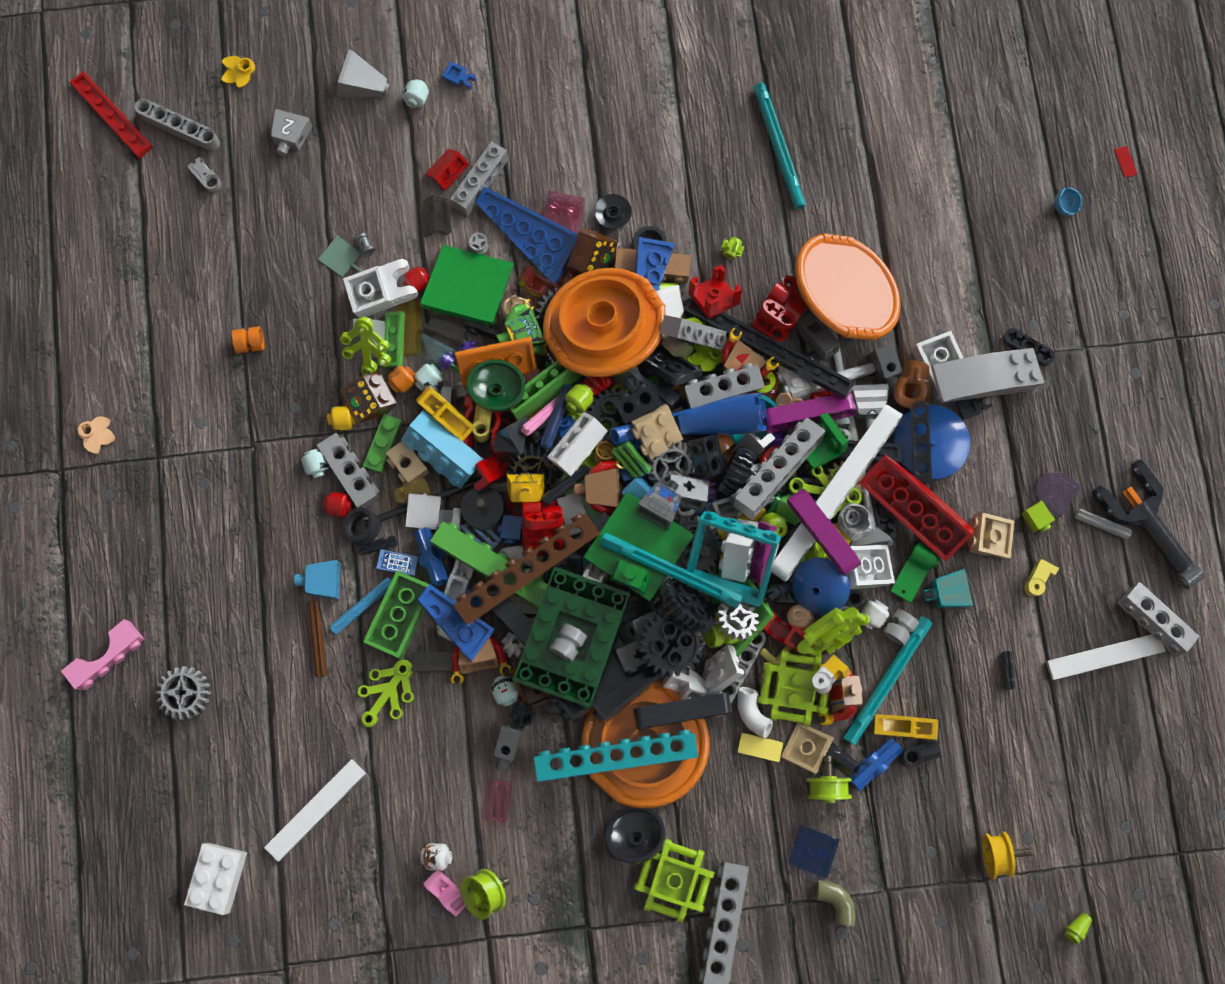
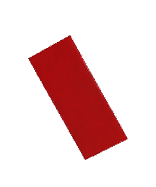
[1114,146,1138,178]

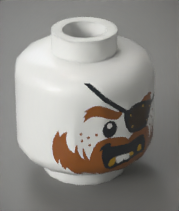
[421,843,452,871]

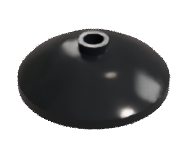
[605,807,666,864]

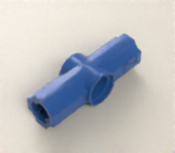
[414,527,448,587]
[848,738,903,791]

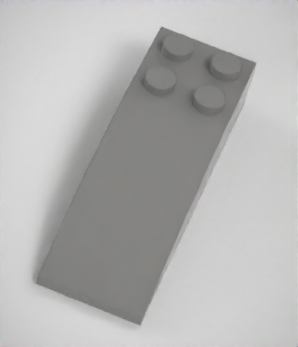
[931,348,1044,403]

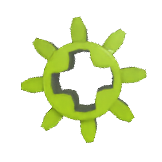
[720,237,744,260]

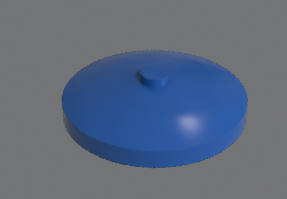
[892,405,970,481]

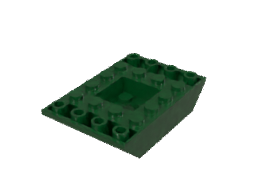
[513,567,630,708]

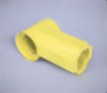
[472,405,492,443]

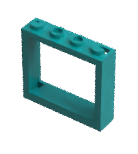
[686,511,781,607]

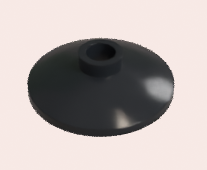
[595,194,632,229]

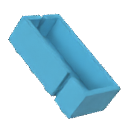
[401,410,484,489]

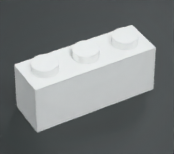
[547,412,607,476]

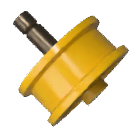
[982,832,1032,880]

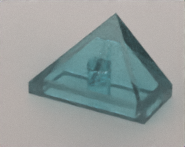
[421,334,456,365]

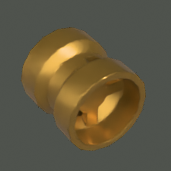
[593,441,614,464]

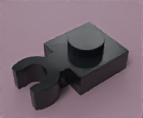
[955,396,993,421]

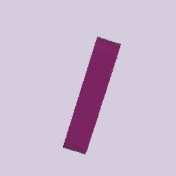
[763,393,857,433]
[786,488,861,576]

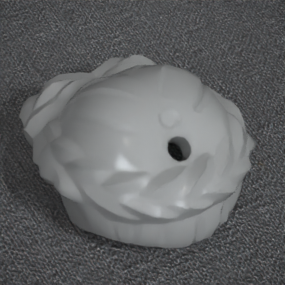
[837,503,875,541]

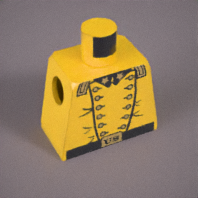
[507,473,544,502]

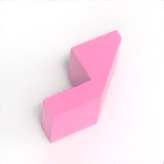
[423,870,466,916]

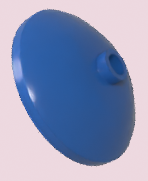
[792,557,850,615]

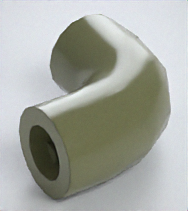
[815,880,856,927]

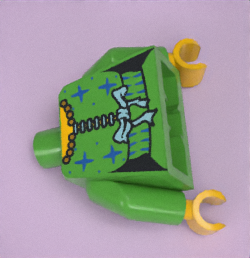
[496,299,548,356]

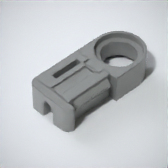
[188,157,221,193]

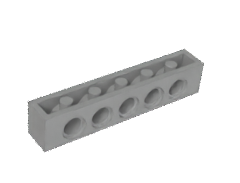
[734,418,825,520]
[699,861,749,984]

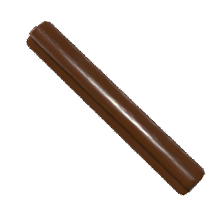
[308,600,327,677]

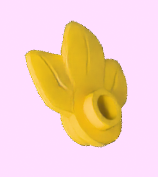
[222,56,255,88]

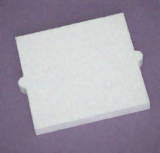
[405,493,441,530]

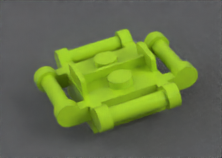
[797,607,870,657]
[757,650,829,726]
[633,839,715,923]

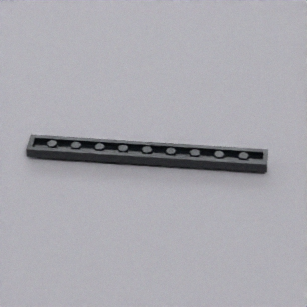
[683,298,856,400]

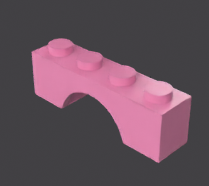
[61,619,144,690]

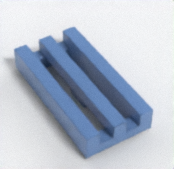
[461,523,502,551]

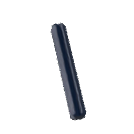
[540,384,573,450]

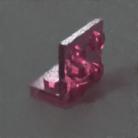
[545,191,585,234]

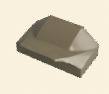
[661,336,694,357]

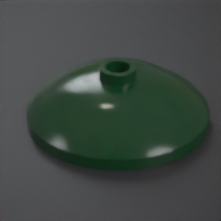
[467,359,525,412]

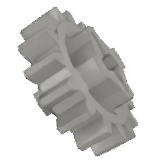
[715,601,759,641]

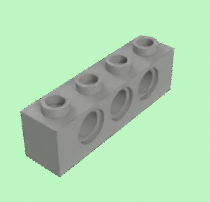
[450,141,508,217]
[659,315,726,350]
[683,363,765,409]
[317,433,380,508]
[1118,582,1199,657]

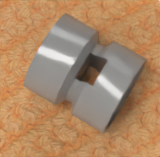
[883,609,919,646]
[550,623,587,662]

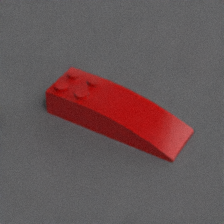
[859,454,974,562]

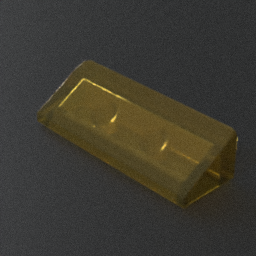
[398,299,422,356]

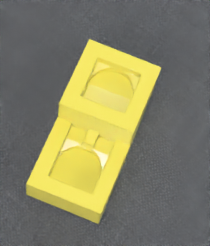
[738,733,783,762]

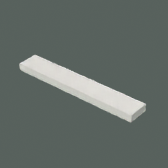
[1046,635,1166,680]
[264,759,366,862]

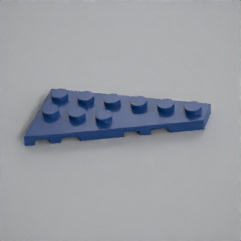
[476,186,578,284]

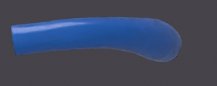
[610,393,767,445]

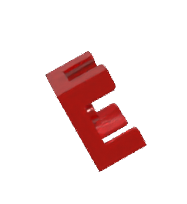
[688,265,742,319]

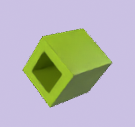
[1021,501,1055,533]

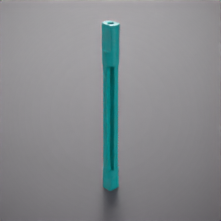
[753,82,806,210]
[600,533,743,609]
[843,616,933,746]

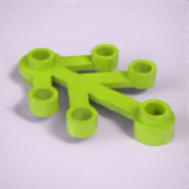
[340,317,391,375]
[788,466,862,518]
[358,660,414,727]

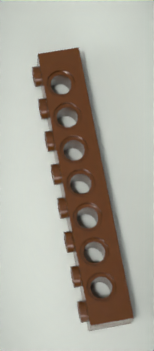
[454,512,600,625]

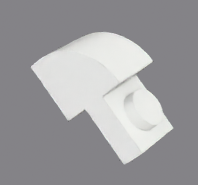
[663,669,707,700]

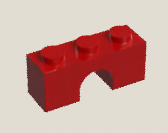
[761,611,806,655]

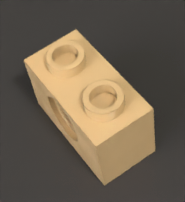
[386,441,429,486]

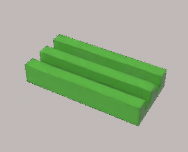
[612,441,652,479]

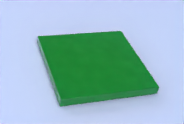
[420,245,514,326]
[584,492,694,602]

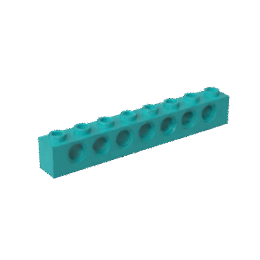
[534,730,698,782]

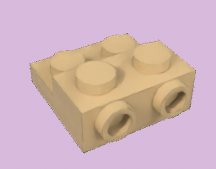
[631,404,683,459]
[967,513,1015,559]

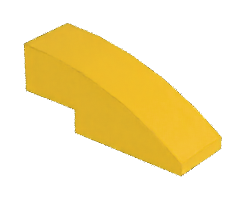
[416,385,475,442]
[874,714,938,740]

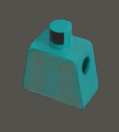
[923,569,973,608]

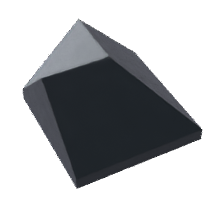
[493,417,529,464]

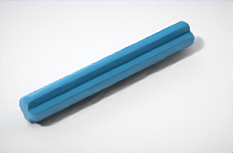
[329,578,391,634]

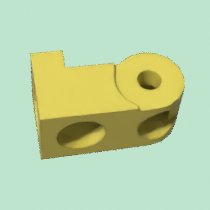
[1024,559,1059,597]

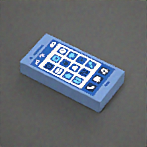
[376,550,419,576]

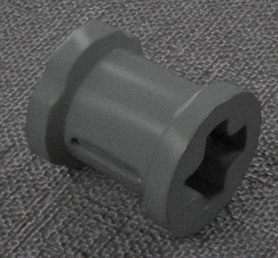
[352,233,376,258]

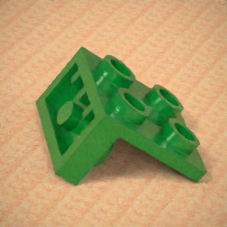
[799,412,848,469]

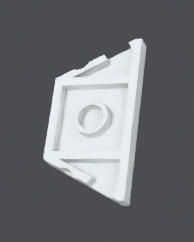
[702,645,744,696]

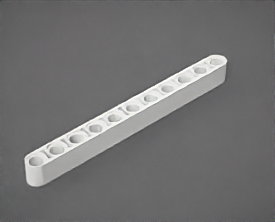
[771,405,903,582]

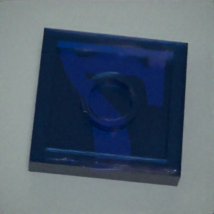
[788,825,840,878]

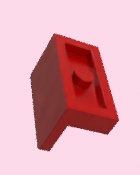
[425,149,470,190]
[473,454,508,492]

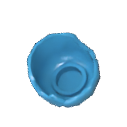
[1054,187,1082,216]

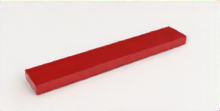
[69,71,153,159]

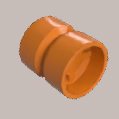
[232,326,265,354]

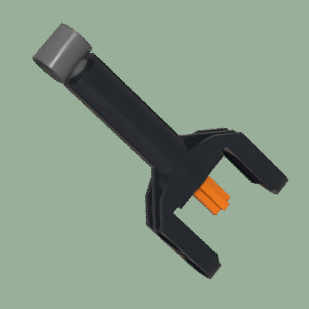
[1092,459,1205,589]

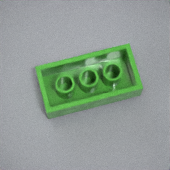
[363,570,429,660]

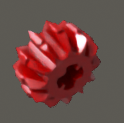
[581,376,613,398]

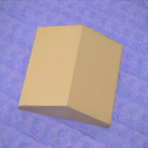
[781,723,834,774]

